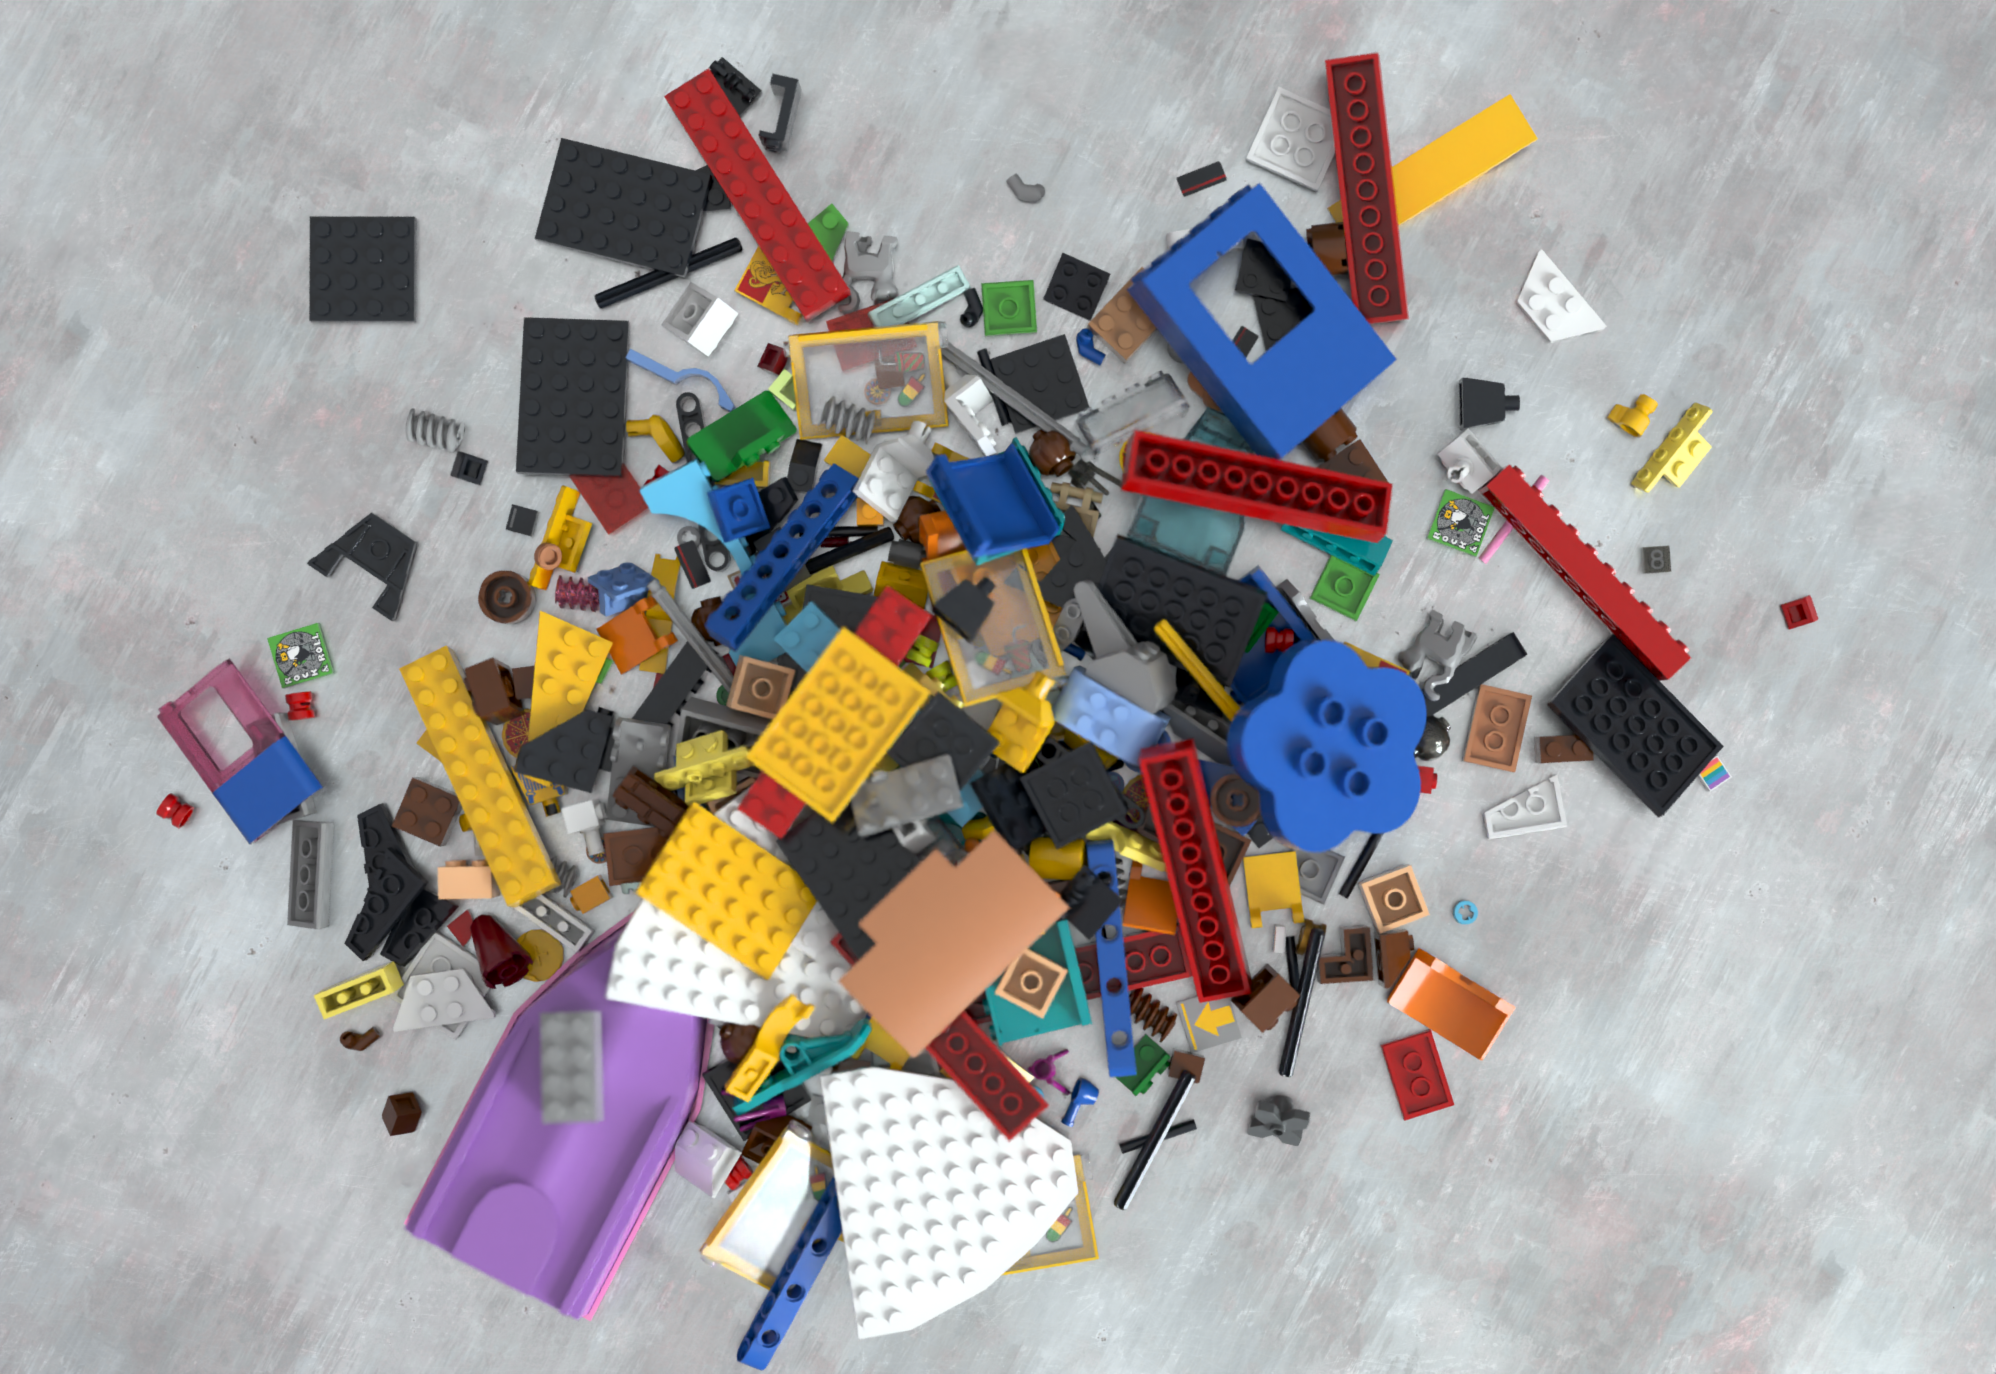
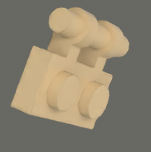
[1050,482,1103,538]

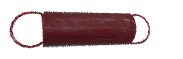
[821,537,852,548]

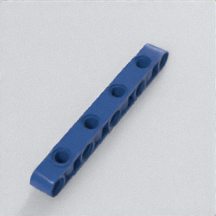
[1086,839,1136,1078]
[737,1175,842,1371]

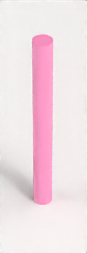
[1478,475,1549,564]

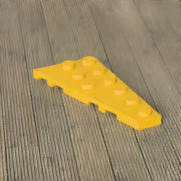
[524,611,613,788]

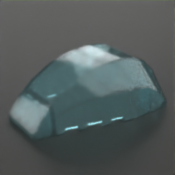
[1126,407,1254,576]

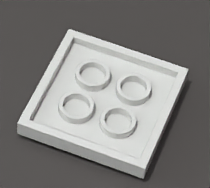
[1246,87,1335,192]
[389,931,490,1040]

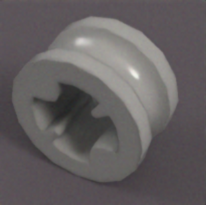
[677,526,701,548]

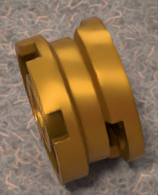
[1295,919,1327,955]

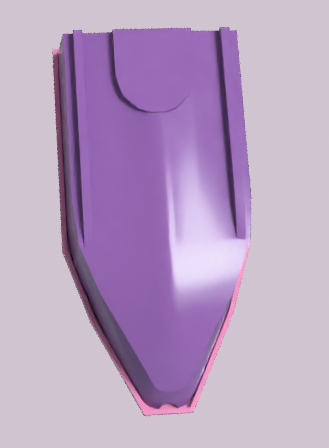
[404,911,715,1321]

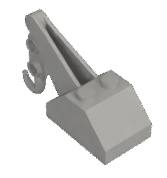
[1032,580,1177,714]

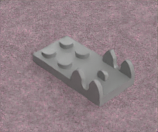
[606,717,671,827]
[850,754,964,837]

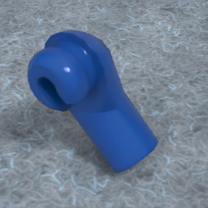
[1076,328,1106,366]

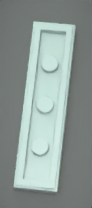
[868,265,971,327]

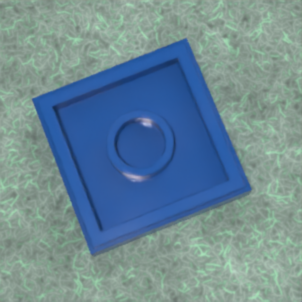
[707,478,770,543]

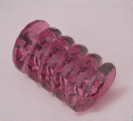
[555,575,600,612]

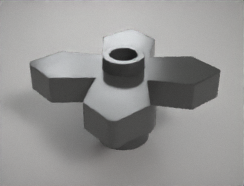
[1247,1095,1310,1146]

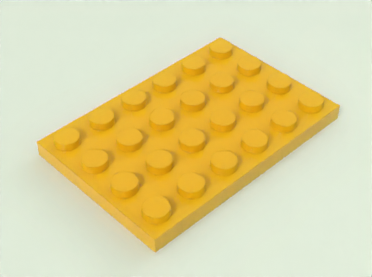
[746,627,930,822]
[635,802,817,980]

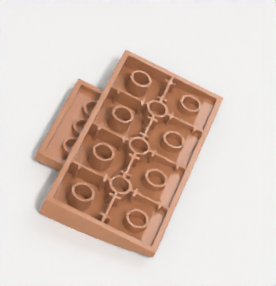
[838,830,1069,1058]

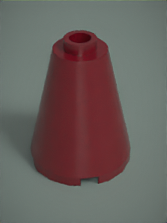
[470,915,533,989]

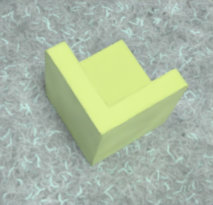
[768,369,809,411]

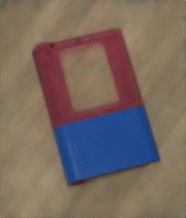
[157,659,323,845]

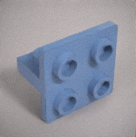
[588,562,659,617]

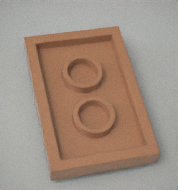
[1462,684,1532,773]

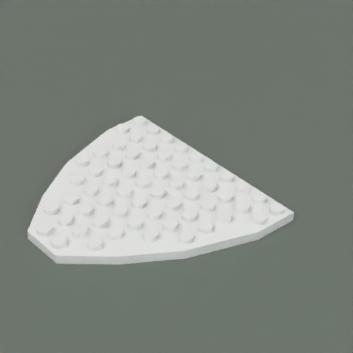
[605,783,867,1038]
[820,1066,1078,1339]

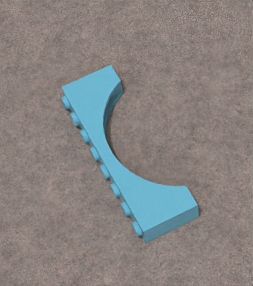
[639,458,787,666]

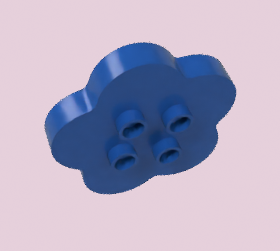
[1227,640,1426,852]

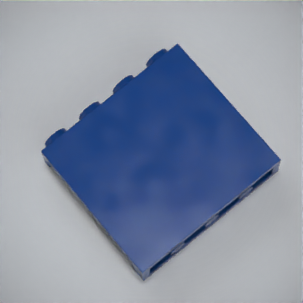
[926,444,1060,558]
[1230,565,1317,705]

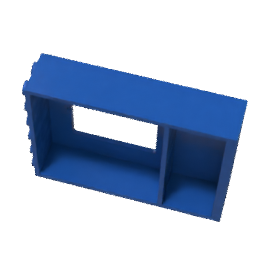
[1126,183,1397,460]

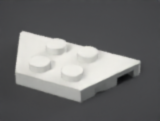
[1516,249,1607,343]
[393,968,496,1032]

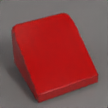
[1781,595,1818,630]

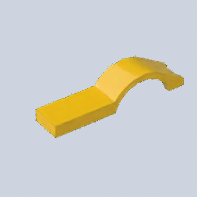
[639,554,681,674]
[725,993,815,1102]

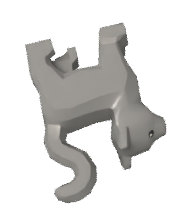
[838,231,898,314]
[1398,609,1477,701]

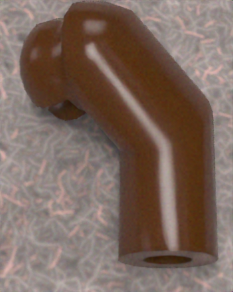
[340,1026,381,1051]

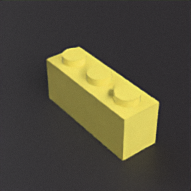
[313,961,404,1020]

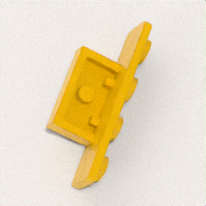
[528,485,592,590]

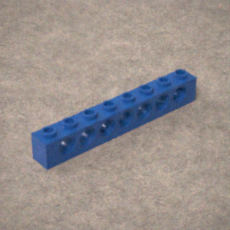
[705,463,859,652]

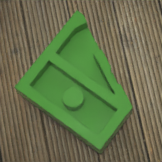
[808,203,849,261]

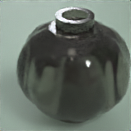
[1414,715,1451,761]

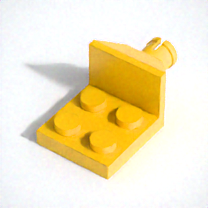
[988,671,1055,773]

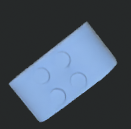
[1052,665,1171,766]

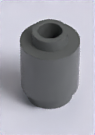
[888,539,926,570]

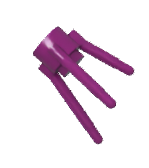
[1027,1049,1070,1095]
[721,1090,786,1132]

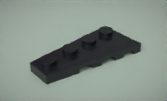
[344,847,429,961]

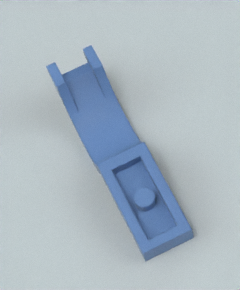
[626,349,736,412]

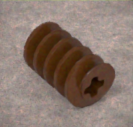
[1129,988,1177,1043]

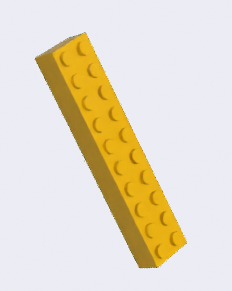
[399,645,562,908]

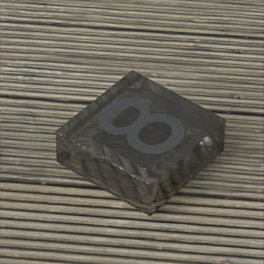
[1641,546,1671,574]

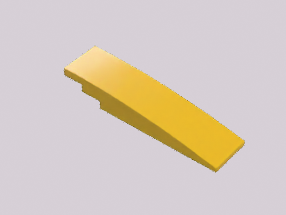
[1327,94,1538,237]

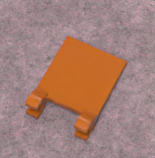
[596,596,678,675]
[1122,860,1177,935]

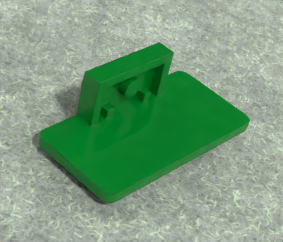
[686,390,797,482]

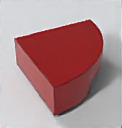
[447,909,473,946]

